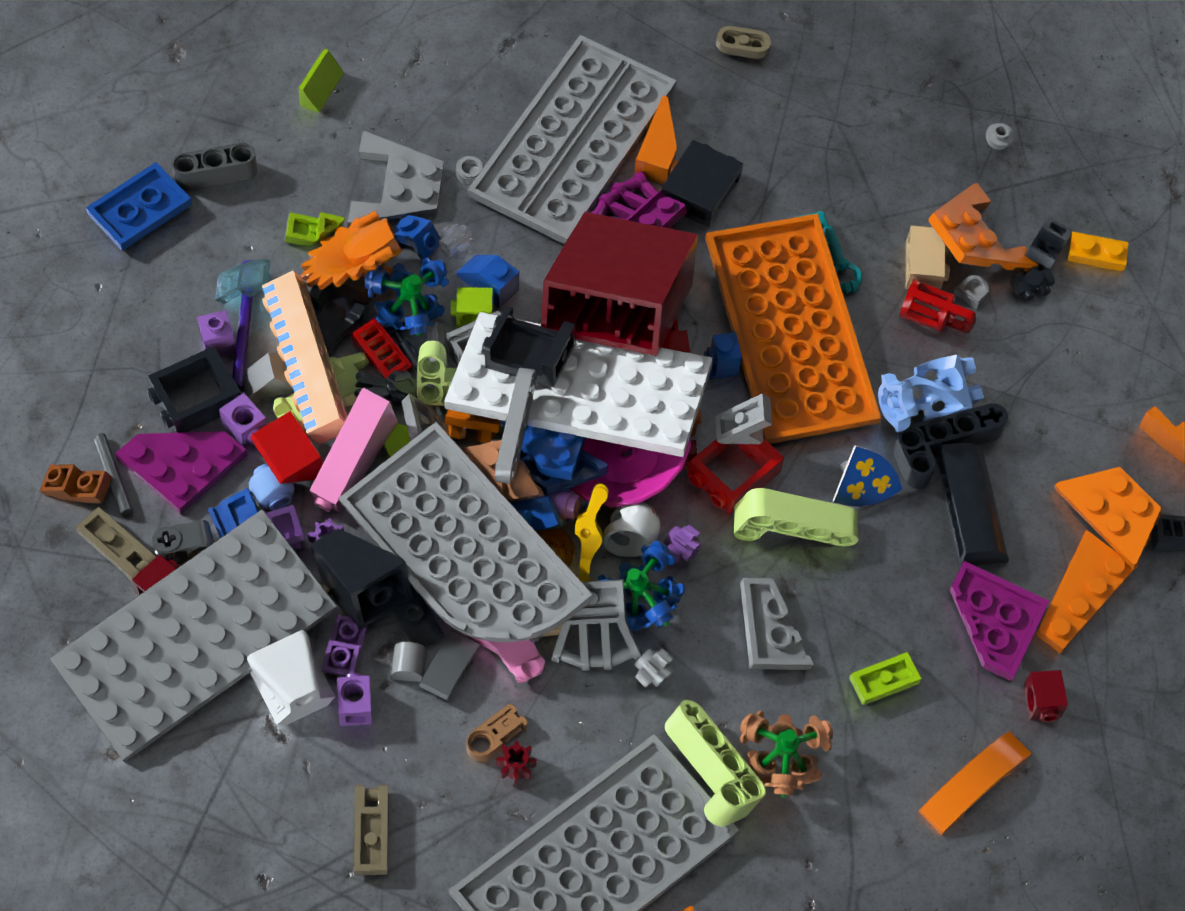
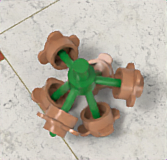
[740,710,833,798]

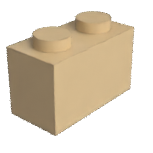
[905,225,950,290]

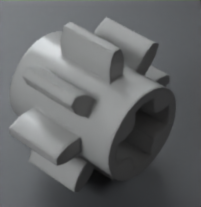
[634,648,674,688]

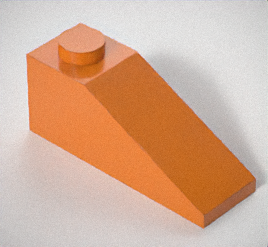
[634,96,679,185]

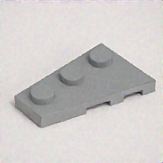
[740,578,814,670]

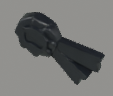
[353,370,417,405]

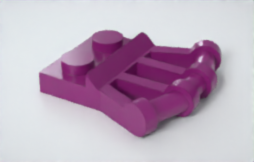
[591,171,687,228]

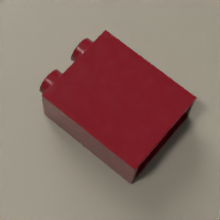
[541,212,698,356]

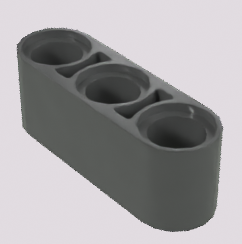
[172,143,257,191]

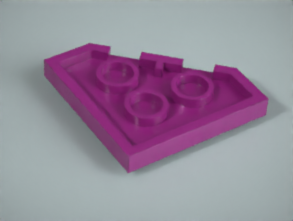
[115,431,247,515]
[950,561,1049,682]

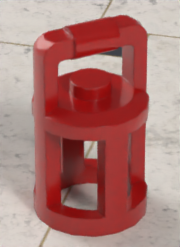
[899,279,976,333]

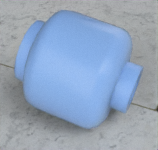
[249,464,295,511]

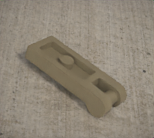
[76,507,156,583]
[353,784,389,875]

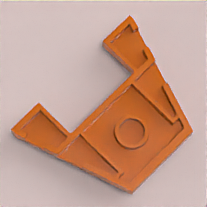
[928,183,1039,272]

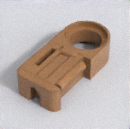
[466,704,527,762]

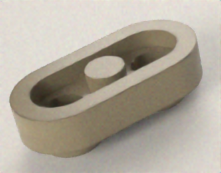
[716,26,771,59]

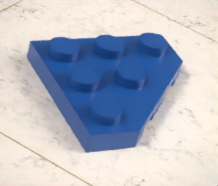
[499,420,586,481]

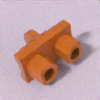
[444,410,501,443]

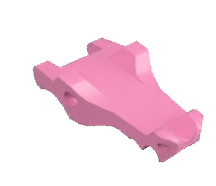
[472,637,546,683]

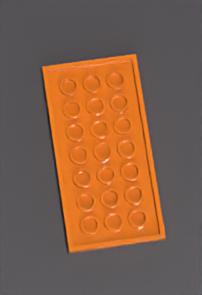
[705,213,881,444]

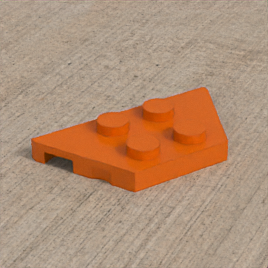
[1054,467,1162,570]

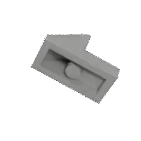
[715,393,772,444]

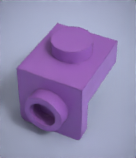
[265,504,306,550]

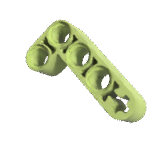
[417,341,457,406]
[734,488,859,546]
[664,700,766,827]

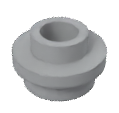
[986,123,1014,150]

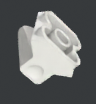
[247,630,336,725]

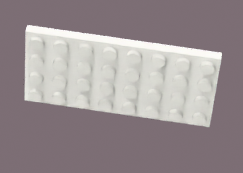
[444,312,712,457]

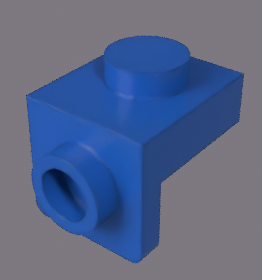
[393,215,442,259]

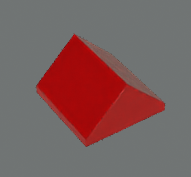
[250,411,323,484]

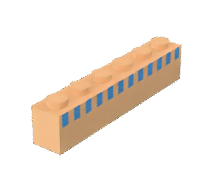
[262,270,348,445]

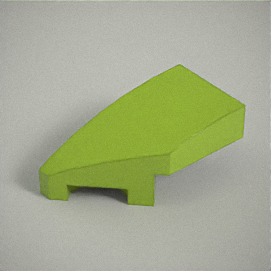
[284,212,345,246]

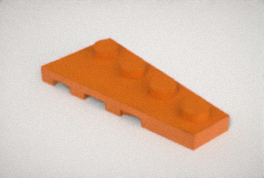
[1036,529,1134,654]

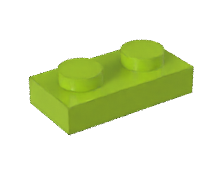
[849,652,922,706]

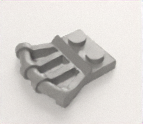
[551,580,643,671]

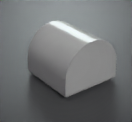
[391,642,426,682]

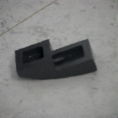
[1025,217,1073,269]

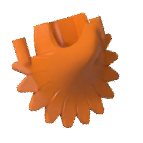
[300,210,402,290]

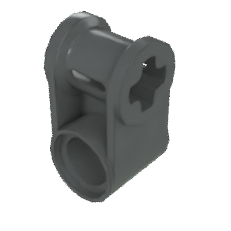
[152,519,214,564]

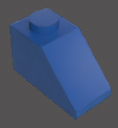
[456,255,520,309]

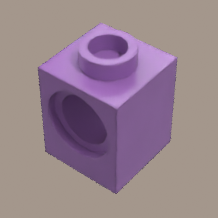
[197,310,235,357]
[219,393,267,448]
[337,673,372,726]

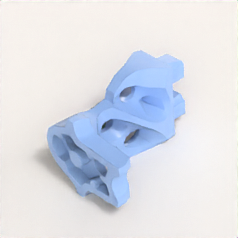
[878,354,984,432]

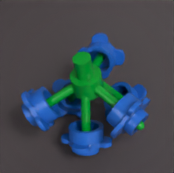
[365,258,449,336]
[598,541,685,631]

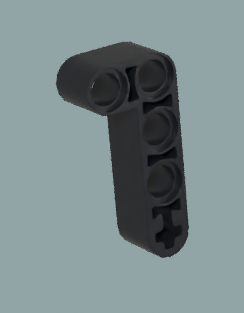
[893,403,1008,489]

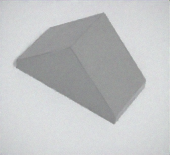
[243,353,294,401]

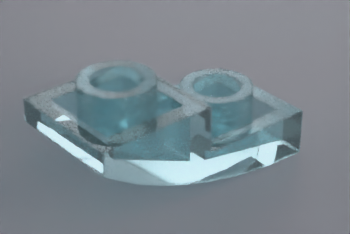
[215,259,271,305]

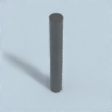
[94,433,133,516]

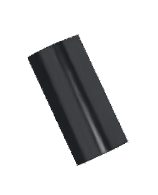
[936,443,1009,567]

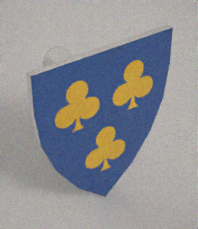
[833,445,903,507]

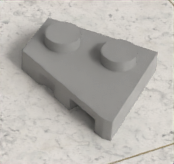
[401,394,449,441]

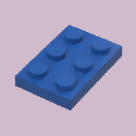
[86,162,192,251]

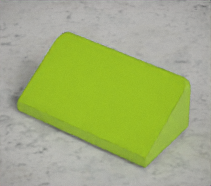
[298,49,343,112]

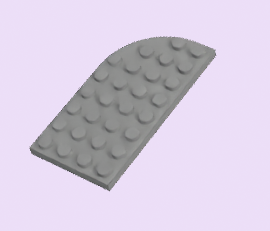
[338,422,594,642]

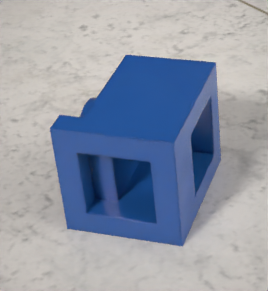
[704,332,742,379]

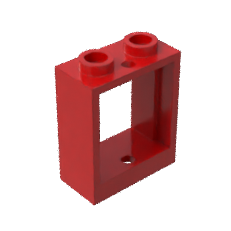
[687,438,784,515]

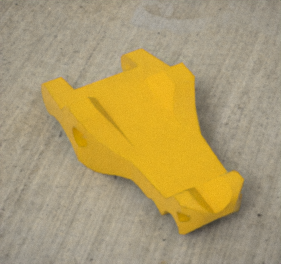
[575,483,608,582]

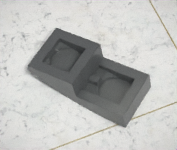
[419,631,480,700]

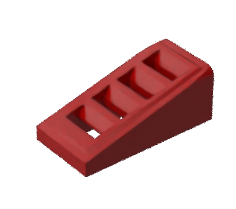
[352,318,413,379]

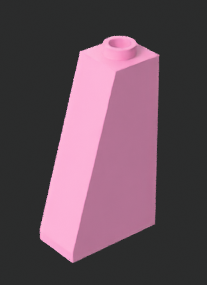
[310,388,398,514]

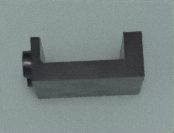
[661,140,743,228]
[481,306,576,388]

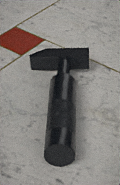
[385,322,419,371]

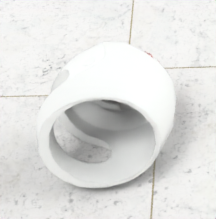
[603,502,660,557]

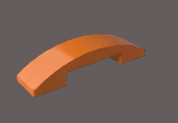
[919,731,1032,835]

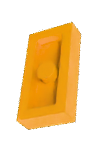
[1067,231,1129,272]

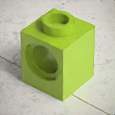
[451,287,492,328]

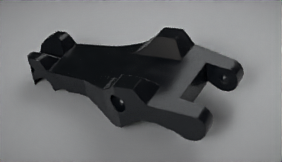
[309,282,377,358]

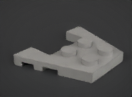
[347,131,444,228]

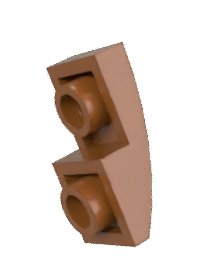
[39,464,112,503]

